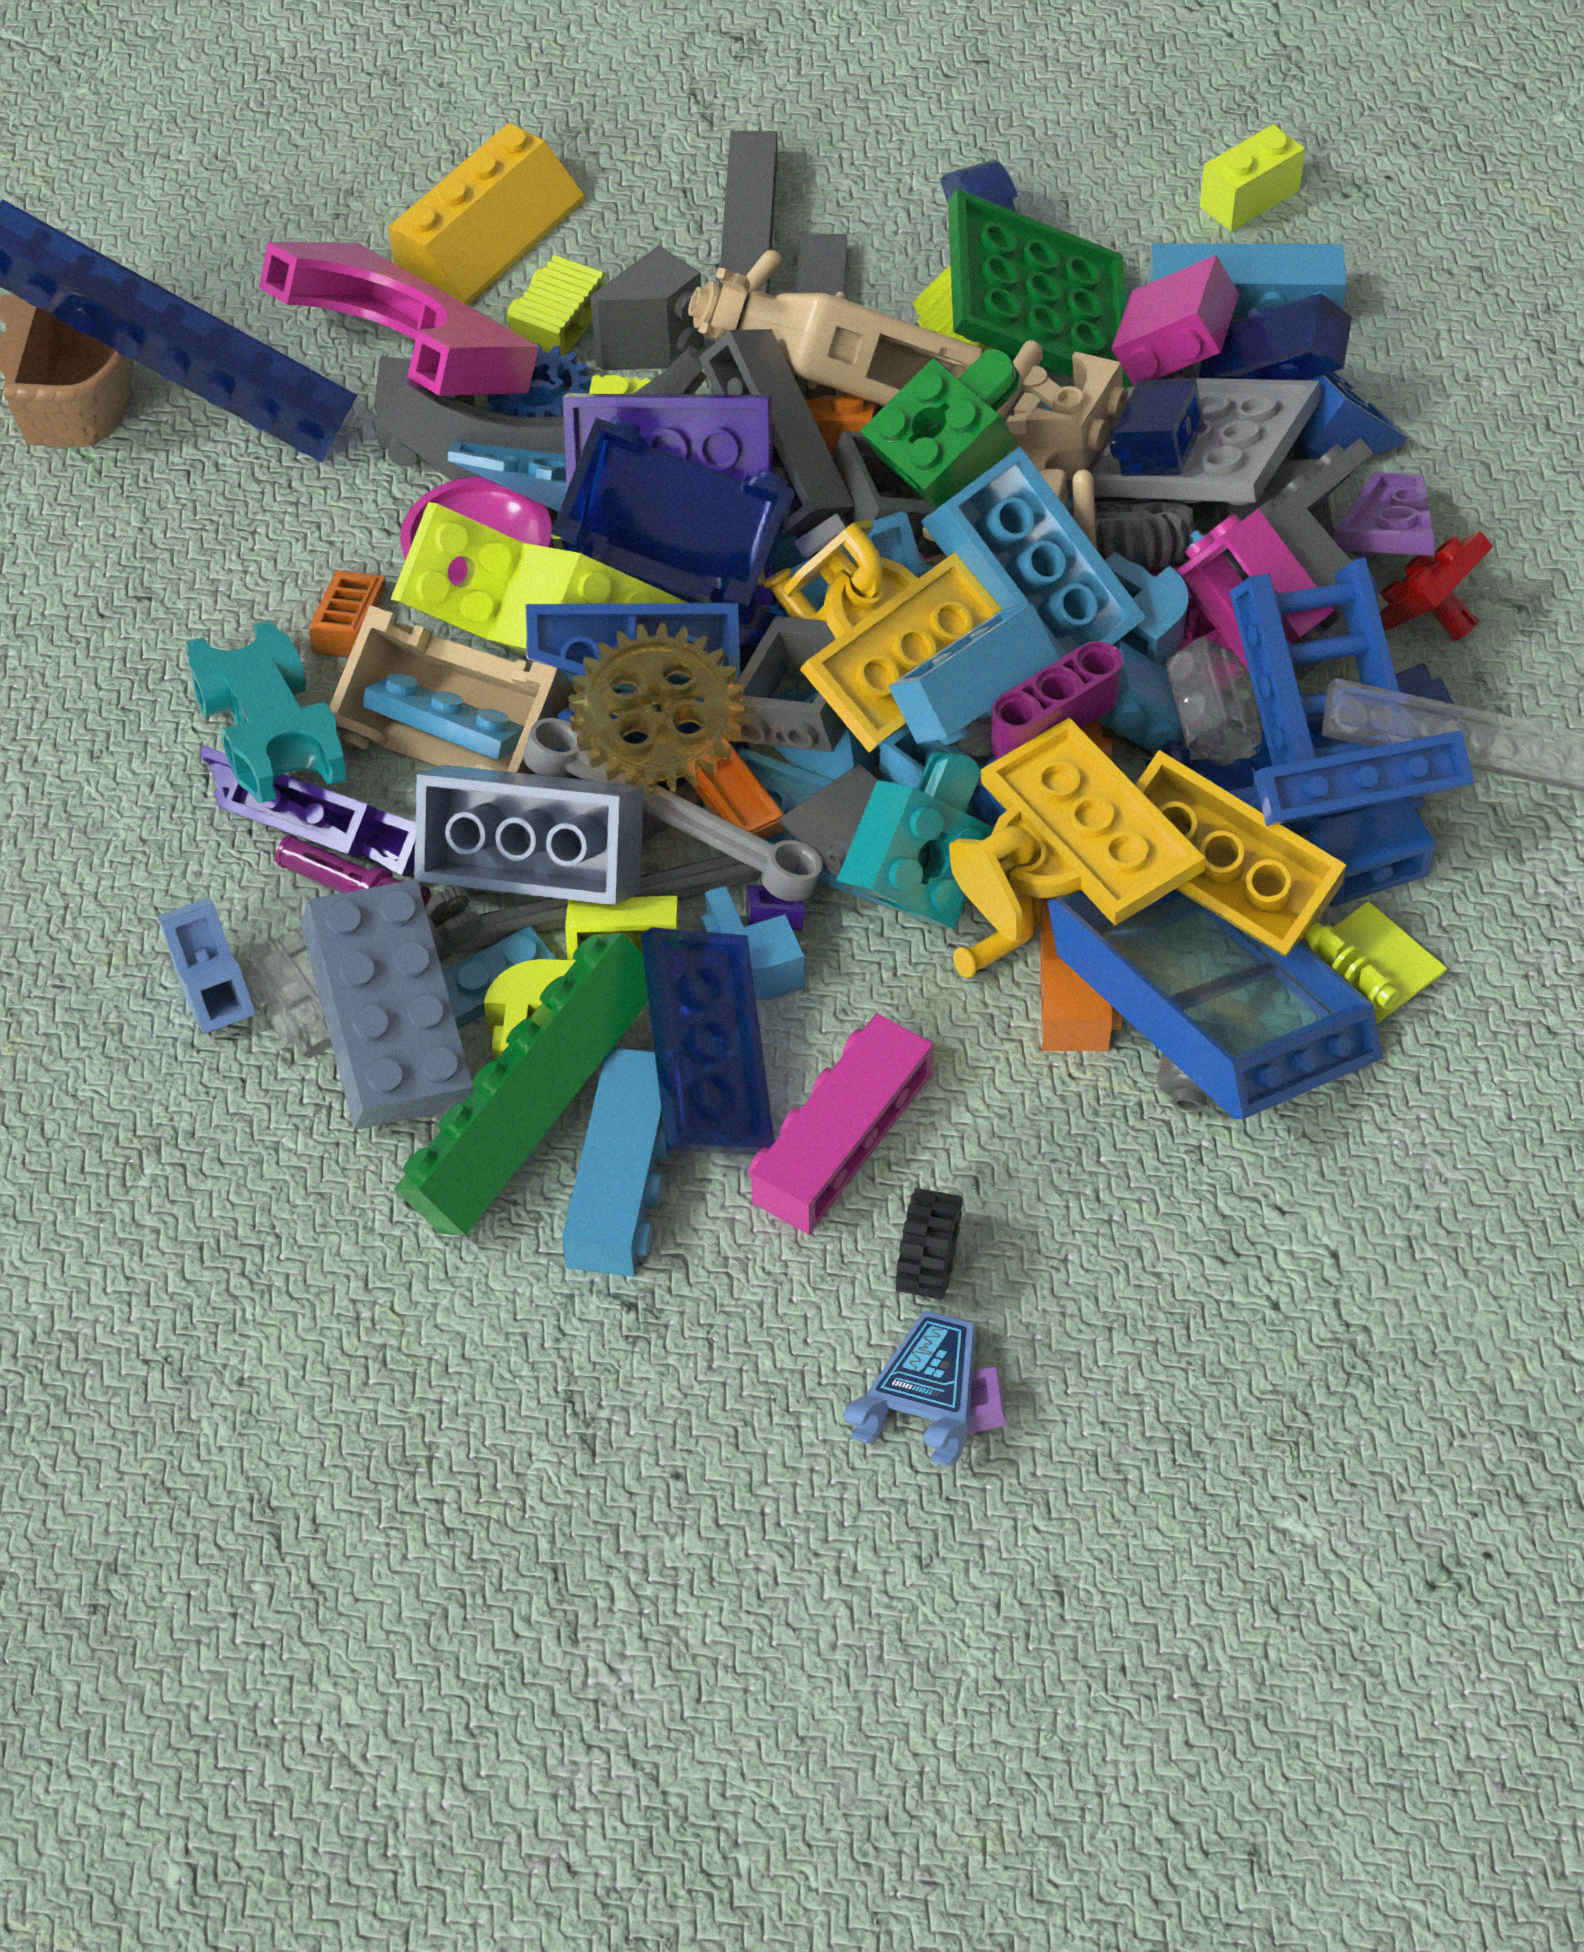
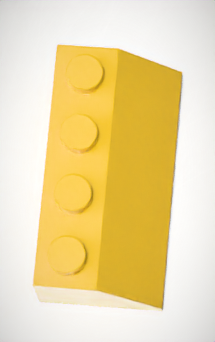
[388,122,585,305]
[1135,750,1346,958]

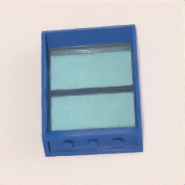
[1047,889,1383,1119]

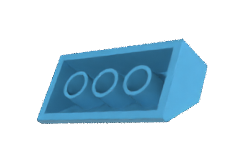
[921,447,1147,659]

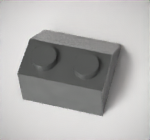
[590,245,704,371]

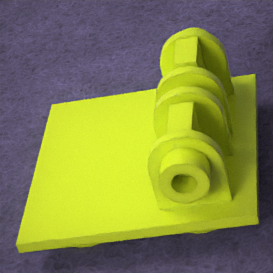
[1305,901,1447,1024]

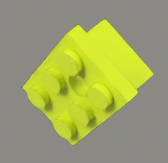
[391,502,688,708]

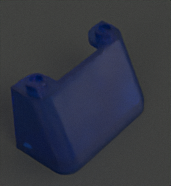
[550,417,794,624]

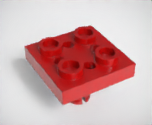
[1379,531,1494,642]

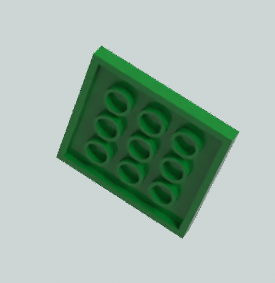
[948,189,1133,388]

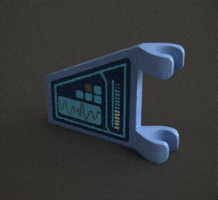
[844,1310,976,1466]

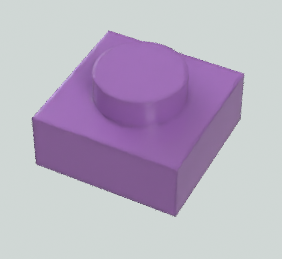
[968,1366,1007,1434]

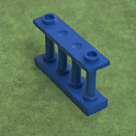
[1229,557,1416,766]
[1227,730,1475,833]

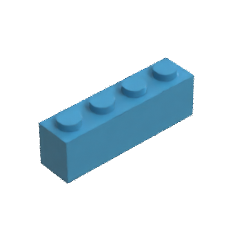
[1149,243,1347,320]
[562,1047,684,1277]

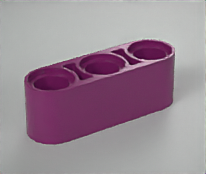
[990,641,1123,759]

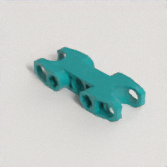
[185,620,347,803]

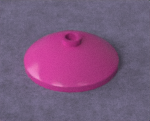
[400,477,553,585]

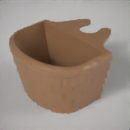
[0,275,136,447]

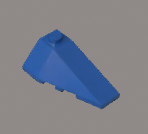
[525,603,740,711]

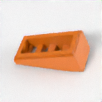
[309,570,386,657]

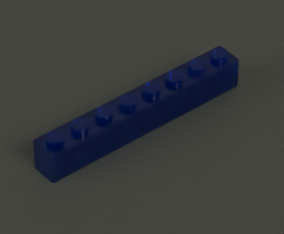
[0,199,358,463]

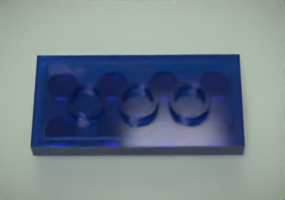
[641,927,775,1155]

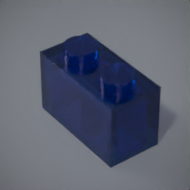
[1109,378,1204,476]

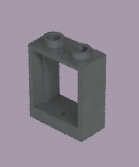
[832,431,944,555]
[724,616,847,752]

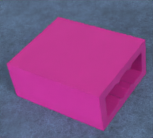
[1111,255,1239,388]

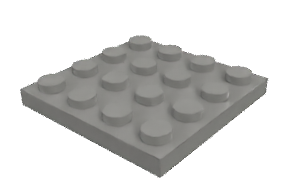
[1066,377,1321,505]

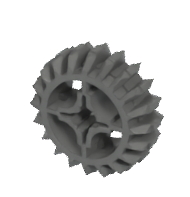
[1068,498,1196,570]

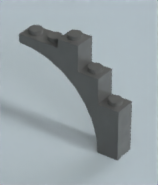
[376,345,707,481]

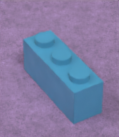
[888,603,1059,745]

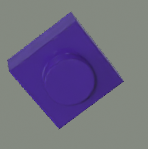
[745,885,805,930]

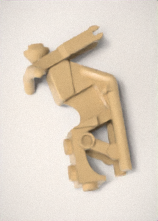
[688,250,981,407]
[923,340,1128,567]

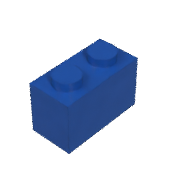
[1307,799,1436,907]

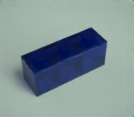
[1199,293,1352,381]

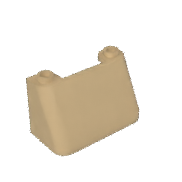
[329,605,579,774]

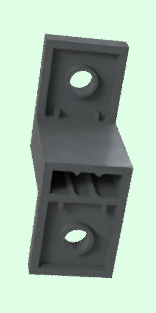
[1224,438,1389,728]

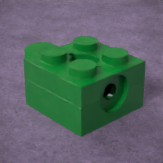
[860,349,1022,509]

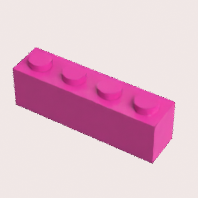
[748,1013,933,1235]

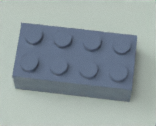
[414,765,644,905]
[301,879,473,1130]

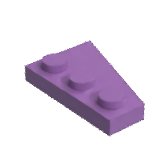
[1333,472,1435,557]

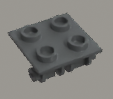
[779,763,877,892]

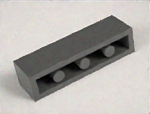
[699,329,855,536]

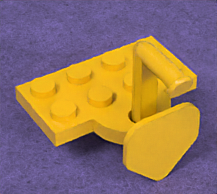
[764,520,1002,753]
[950,718,1205,978]

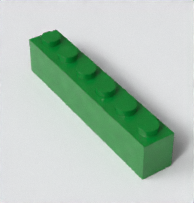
[394,933,667,1235]

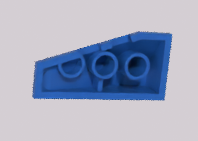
[1248,306,1408,459]

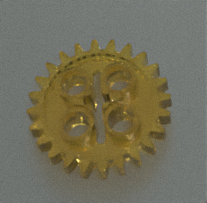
[569,623,745,794]

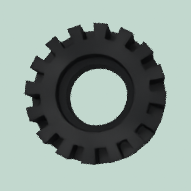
[895,1188,963,1300]

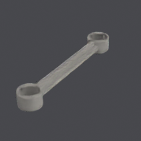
[524,718,822,902]

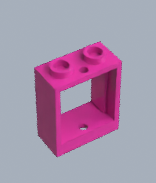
[1176,509,1335,672]

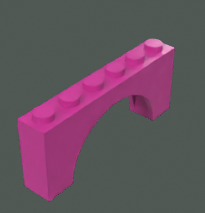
[259,242,539,396]

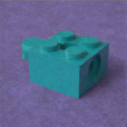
[836,751,994,929]

